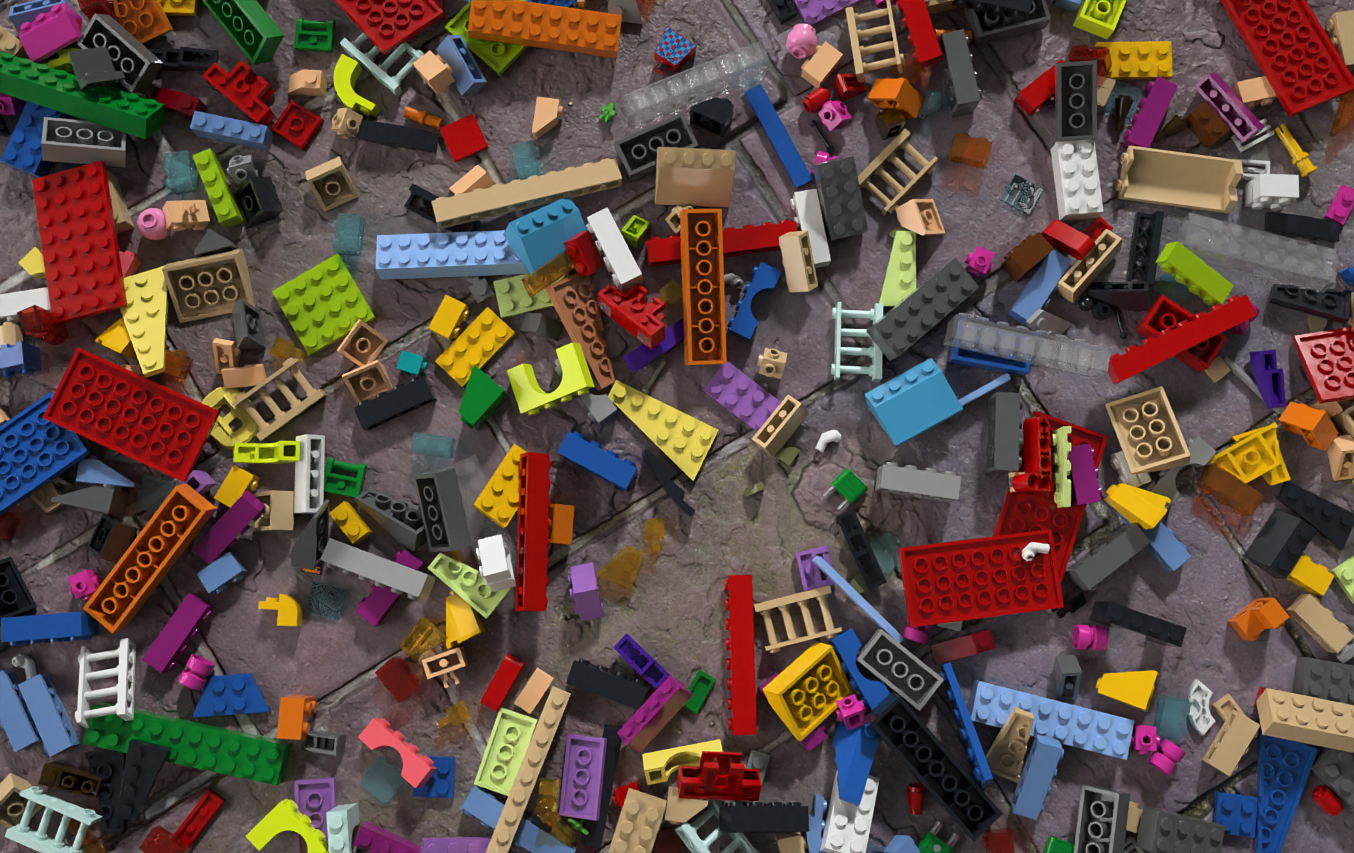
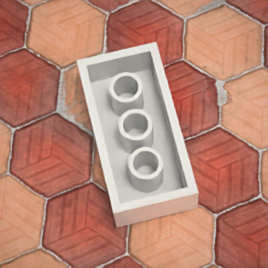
[1051,139,1104,221]
[586,207,643,293]
[820,770,880,853]

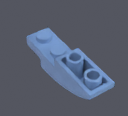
[805,794,827,853]

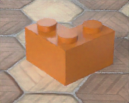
[867,77,924,119]
[1278,402,1338,451]
[1228,598,1290,641]
[277,695,318,740]

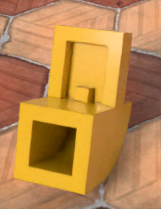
[258,594,303,626]

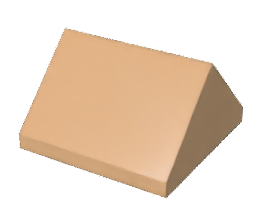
[449,165,496,195]
[337,319,388,367]
[342,360,393,404]

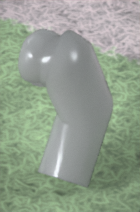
[724,273,744,289]

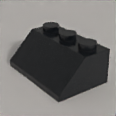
[1243,509,1318,579]
[0,557,37,626]

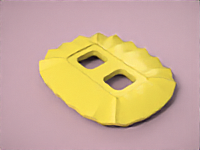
[201,386,260,450]

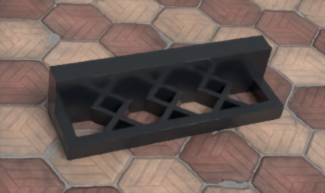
[404,183,481,232]
[1126,211,1164,289]

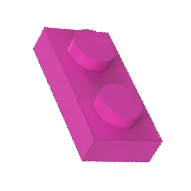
[1323,184,1354,226]

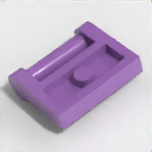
[795,545,835,591]

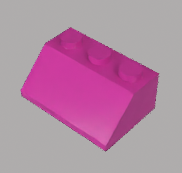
[19,2,82,63]

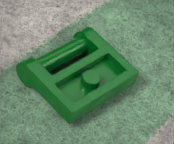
[294,18,336,53]
[324,457,367,498]

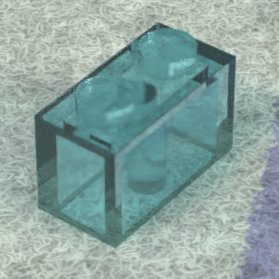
[511,140,545,180]
[163,150,198,195]
[332,213,365,256]
[411,432,456,459]
[1154,694,1190,740]

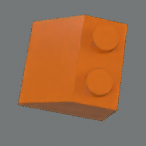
[548,504,575,545]

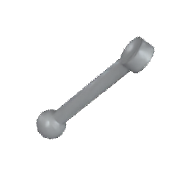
[642,360,667,394]

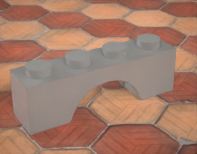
[554,358,618,425]
[1145,436,1216,509]

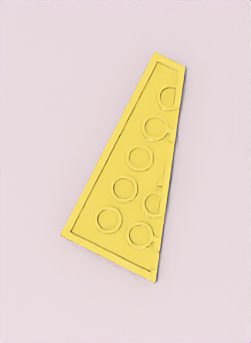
[120,266,168,378]
[608,380,719,482]

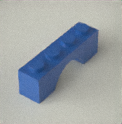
[727,262,782,342]
[829,628,890,711]

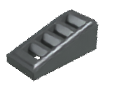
[302,731,346,756]

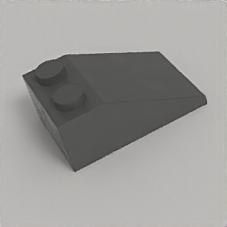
[230,299,266,352]
[51,484,130,515]
[289,500,330,570]

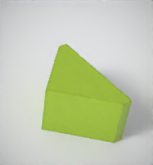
[620,215,650,249]

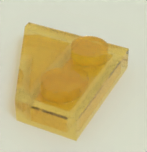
[596,545,645,589]
[399,615,448,659]
[540,808,576,847]

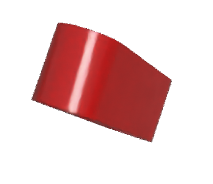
[1041,219,1096,261]
[480,653,525,713]

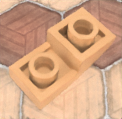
[221,364,267,388]
[514,667,553,714]

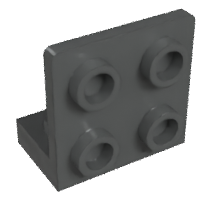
[68,47,125,90]

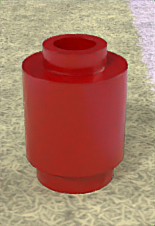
[802,87,831,114]
[1312,785,1344,816]

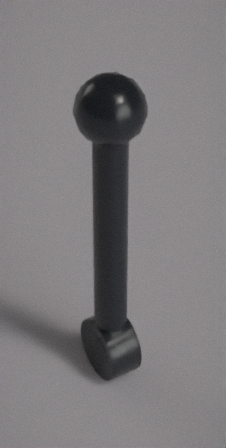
[810,120,834,154]
[1111,304,1127,339]

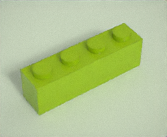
[192,148,244,229]
[1156,241,1234,306]

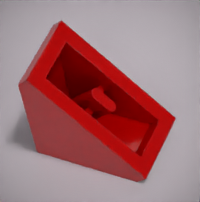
[834,73,868,102]

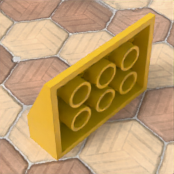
[763,642,853,742]

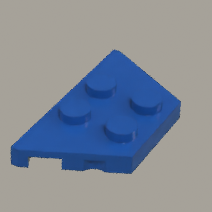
[193,673,271,718]

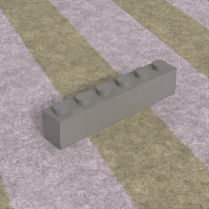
[320,538,436,602]

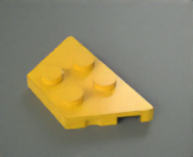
[1208,422,1281,484]

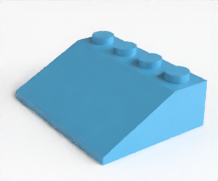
[503,196,587,280]
[865,358,963,447]

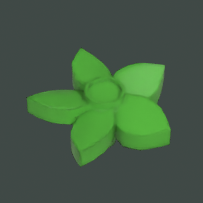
[598,102,617,124]
[568,818,589,835]

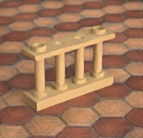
[845,0,905,83]
[858,129,938,216]
[232,357,326,441]
[753,585,842,653]

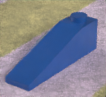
[833,722,879,807]

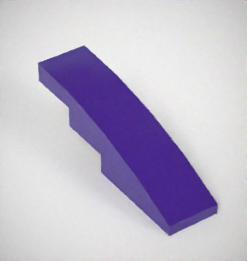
[623,319,684,374]
[613,633,670,689]

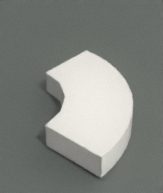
[1186,679,1216,736]

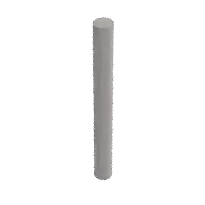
[1222,356,1284,414]

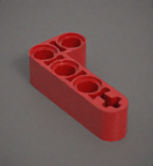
[1012,416,1052,493]

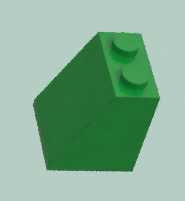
[458,365,509,430]

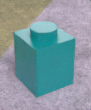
[396,350,428,377]

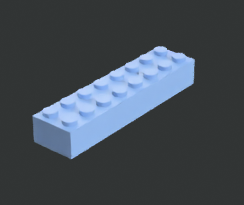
[376,230,531,280]
[967,680,1135,760]

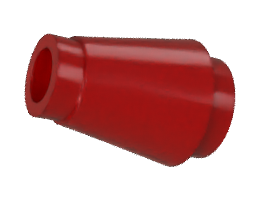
[906,783,926,815]

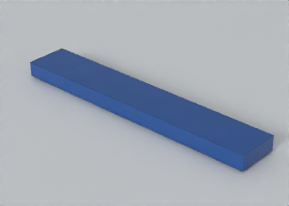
[744,84,813,189]

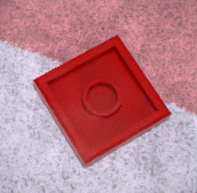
[271,100,324,151]
[439,114,489,163]

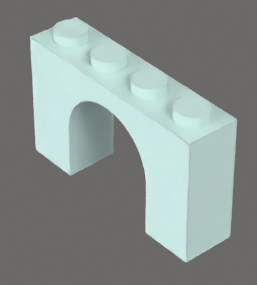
[326,803,360,853]

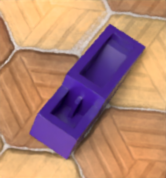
[1249,350,1286,409]

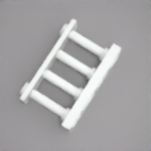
[75,638,136,728]

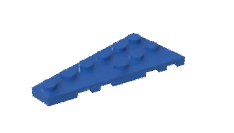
[940,663,993,790]
[1255,726,1318,853]

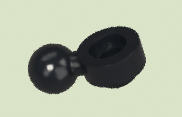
[1078,296,1113,321]

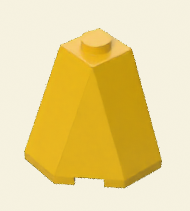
[95,317,137,360]
[1104,483,1171,530]
[446,590,486,649]
[1096,670,1159,713]

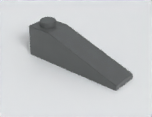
[355,489,427,552]

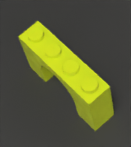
[507,343,595,416]
[246,798,329,853]

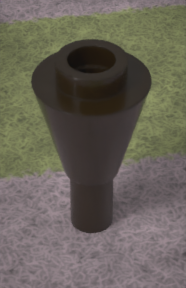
[1115,95,1134,131]
[1153,115,1187,143]

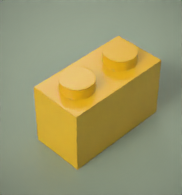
[428,295,469,342]
[214,465,260,507]
[329,501,373,545]
[1286,554,1335,596]

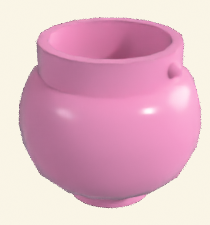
[786,23,818,59]
[137,208,171,240]

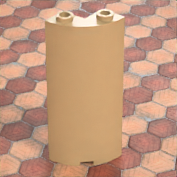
[1115,146,1243,214]

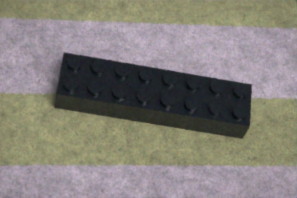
[864,691,1003,841]

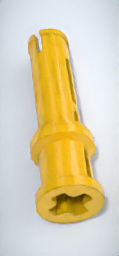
[1274,123,1318,178]

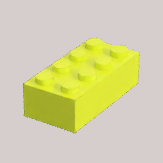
[1073,0,1126,39]

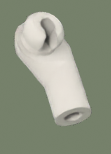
[815,430,842,453]
[1022,542,1050,561]
[12,654,37,680]

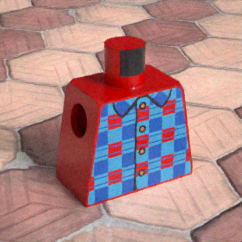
[654,26,696,75]

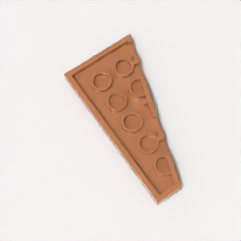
[545,273,615,391]

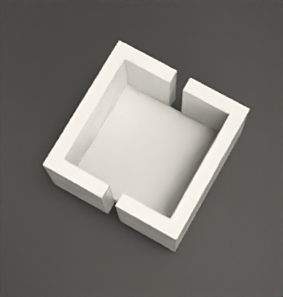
[1244,173,1299,211]
[476,534,516,592]

